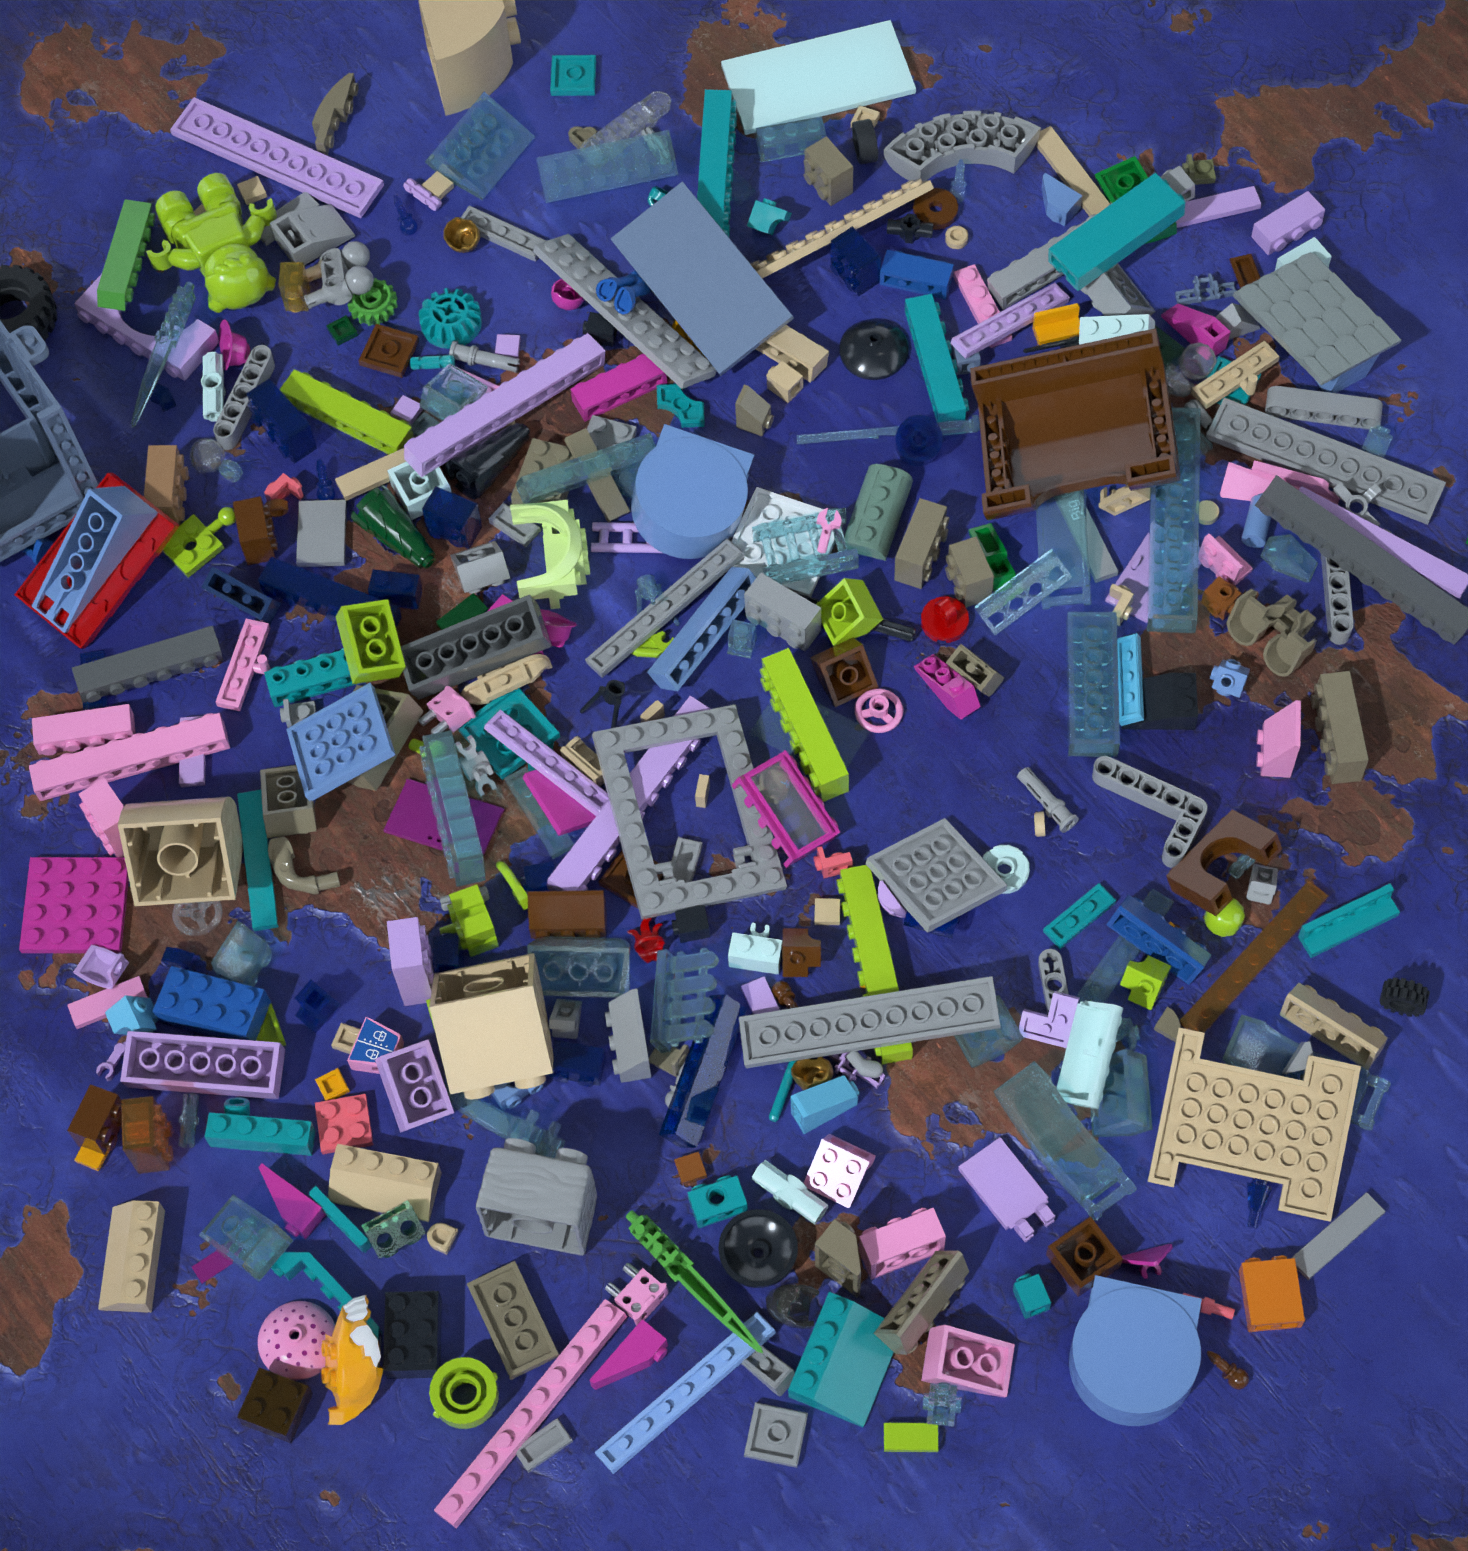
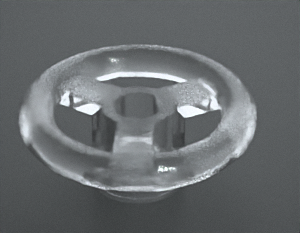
[172,901,223,936]

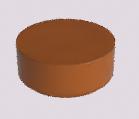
[264,499,289,517]

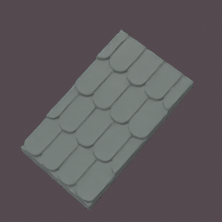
[1233,252,1401,393]

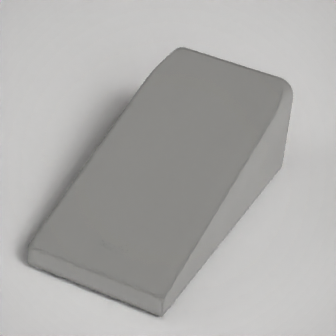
[741,1345,795,1397]

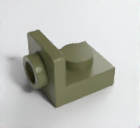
[1182,154,1216,185]

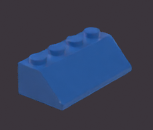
[1106,894,1211,985]

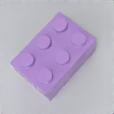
[375,1039,454,1133]

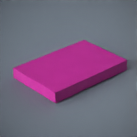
[523,770,596,836]

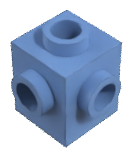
[1210,659,1250,698]

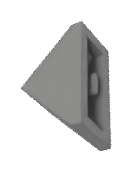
[1215,303,1260,339]

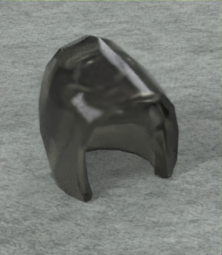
[765,1283,819,1329]

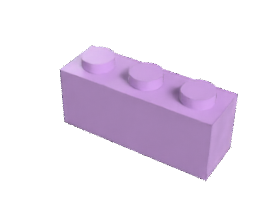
[1251,191,1325,255]

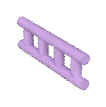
[591,522,662,553]

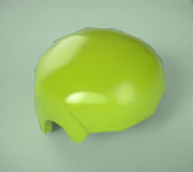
[1204,898,1245,937]

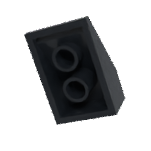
[1121,673,1198,730]

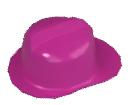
[219,319,250,371]
[540,609,577,648]

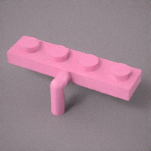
[216,619,271,711]

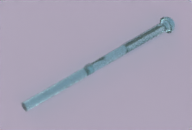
[797,415,980,445]

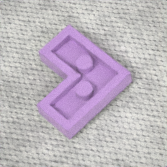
[1017,991,1080,1048]

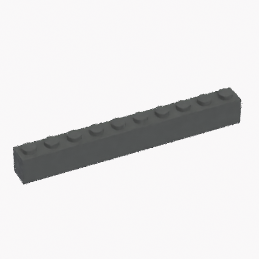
[1254,475,1468,645]

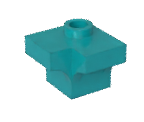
[747,198,792,235]

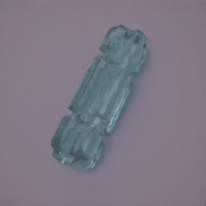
[1228,854,1256,879]

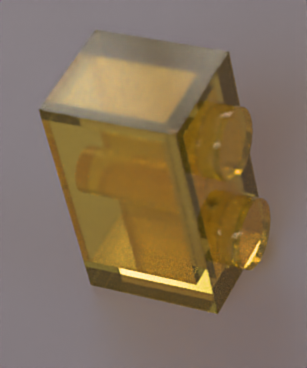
[278,262,310,312]

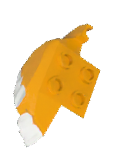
[321,1295,383,1425]

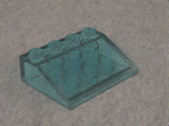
[425,91,535,200]

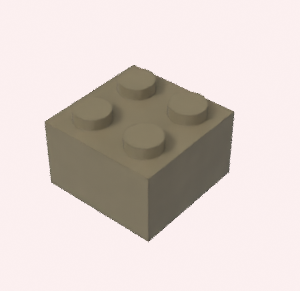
[803,136,853,206]
[945,537,994,608]

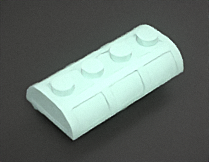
[1055,1001,1123,1109]

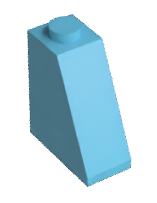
[790,1075,859,1134]

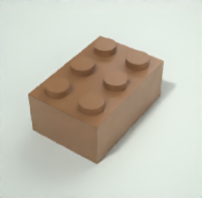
[144,445,188,525]

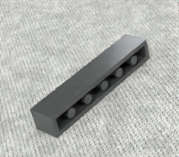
[72,626,223,703]

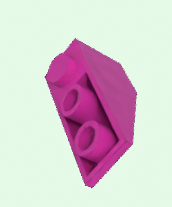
[1161,304,1231,360]
[914,654,980,719]

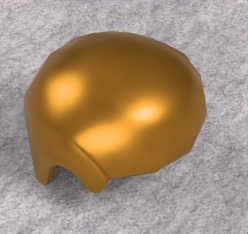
[443,217,480,253]
[791,1057,833,1090]

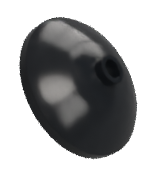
[839,319,908,380]
[718,1209,798,1288]

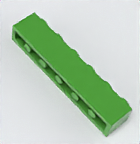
[97,199,155,311]

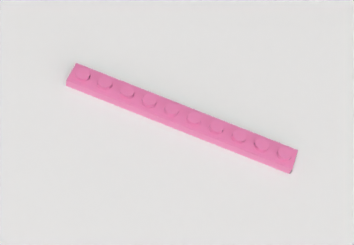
[434,1299,627,1529]

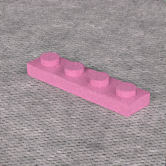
[953,264,1012,348]

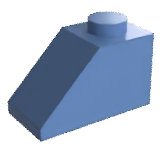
[1041,173,1082,227]

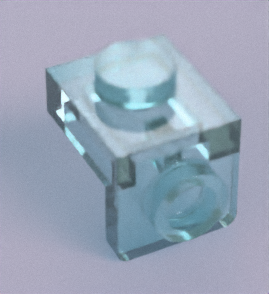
[1361,425,1394,458]

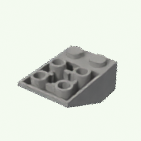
[270,204,355,269]

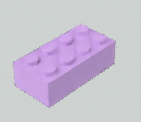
[387,917,436,1006]

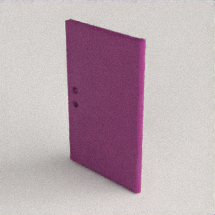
[384,778,505,863]

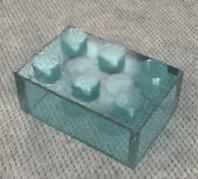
[199,1194,293,1282]

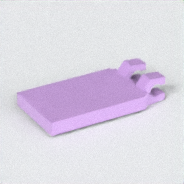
[958,1138,1055,1243]

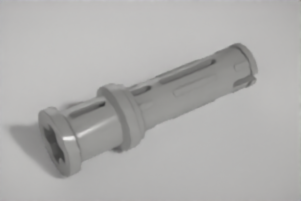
[449,341,520,373]
[1017,767,1079,833]

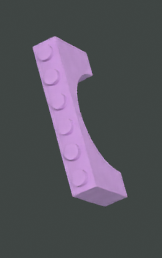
[74,274,219,381]

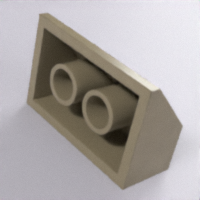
[815,1219,861,1298]

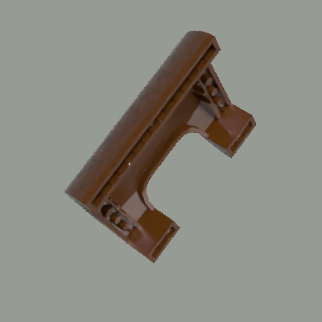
[970,328,1180,520]

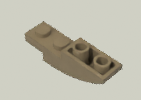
[312,73,359,155]

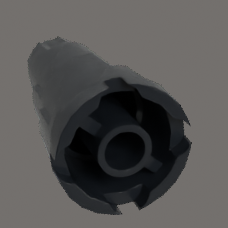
[446,423,530,500]

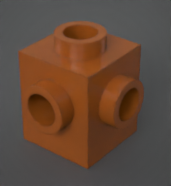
[1201,576,1242,620]

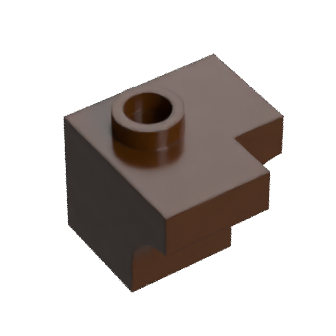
[782,928,821,977]

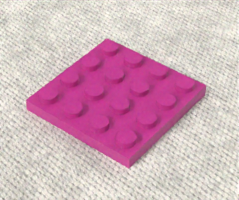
[19,857,129,954]

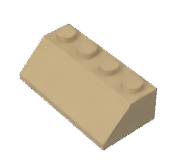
[1280,983,1388,1070]
[328,1144,442,1222]
[98,1200,165,1313]

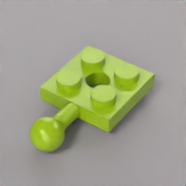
[162,507,236,578]

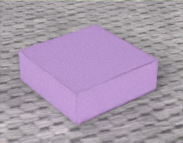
[495,334,521,359]
[390,395,423,426]

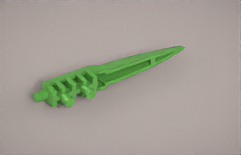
[626,1210,763,1353]

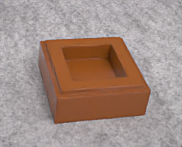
[674,1151,707,1186]

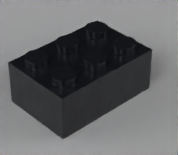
[383,1291,442,1379]

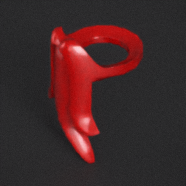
[627,917,665,964]

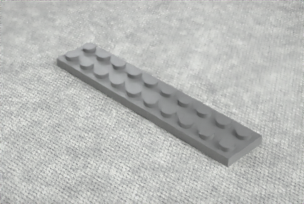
[533,234,717,389]
[1206,398,1446,525]
[739,976,1001,1068]

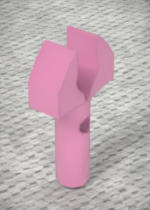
[816,508,842,554]

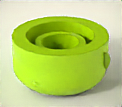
[429,1357,499,1429]

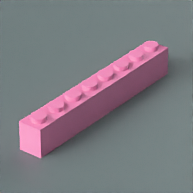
[29,713,230,801]

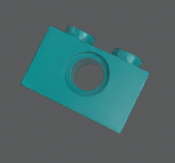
[687,1175,748,1229]

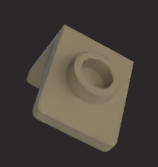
[648,1041,690,1077]

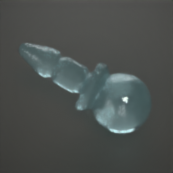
[949,159,967,202]

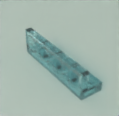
[974,549,1073,635]

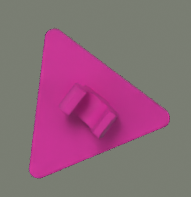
[1122,1244,1173,1279]

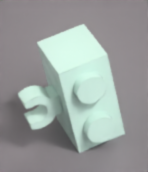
[728,923,783,975]

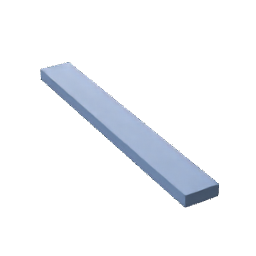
[595,1312,776,1474]

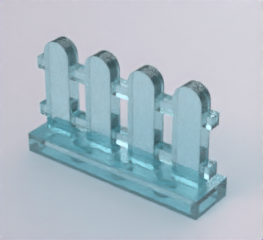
[650,948,719,1053]

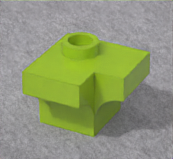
[1120,955,1171,1010]

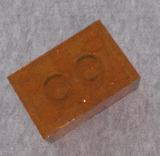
[121,1096,173,1174]

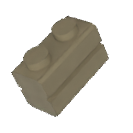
[946,644,1004,697]

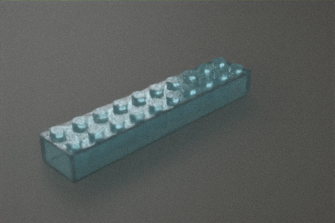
[1147,408,1201,633]

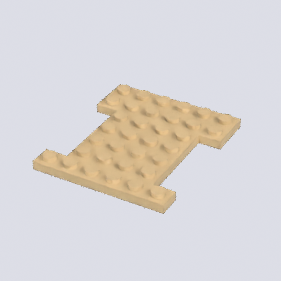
[1148,1028,1361,1222]

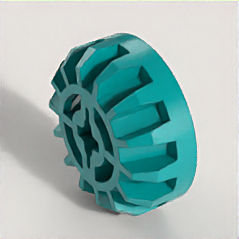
[419,288,482,349]

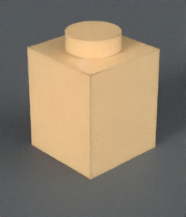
[766,361,803,403]

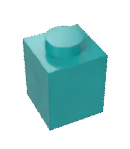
[1013,1274,1051,1319]

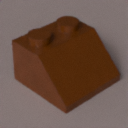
[810,638,878,707]

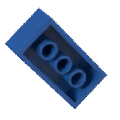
[152,966,271,1041]

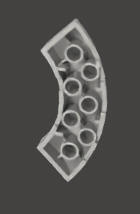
[884,111,1041,181]

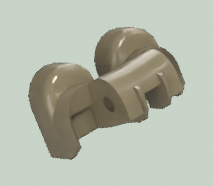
[1227,589,1317,677]

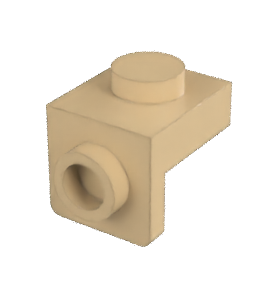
[1109,584,1134,626]

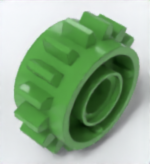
[347,278,398,326]

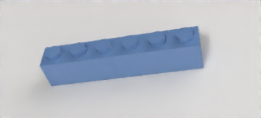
[647,567,756,691]

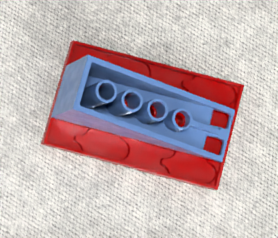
[14,472,180,649]

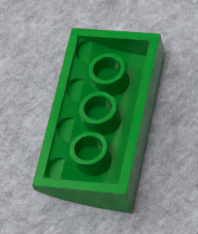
[1095,156,1177,244]

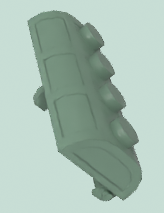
[840,464,913,561]

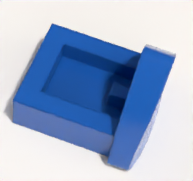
[21,537,54,565]

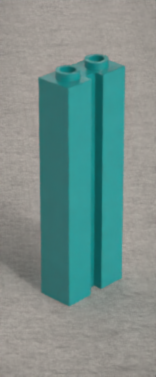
[1048,173,1186,291]

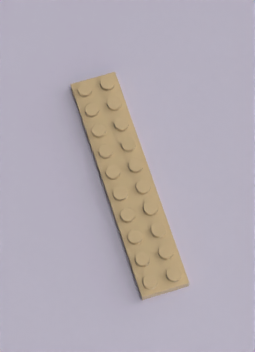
[751,179,934,278]

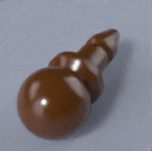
[771,981,799,1009]
[1207,1351,1249,1390]

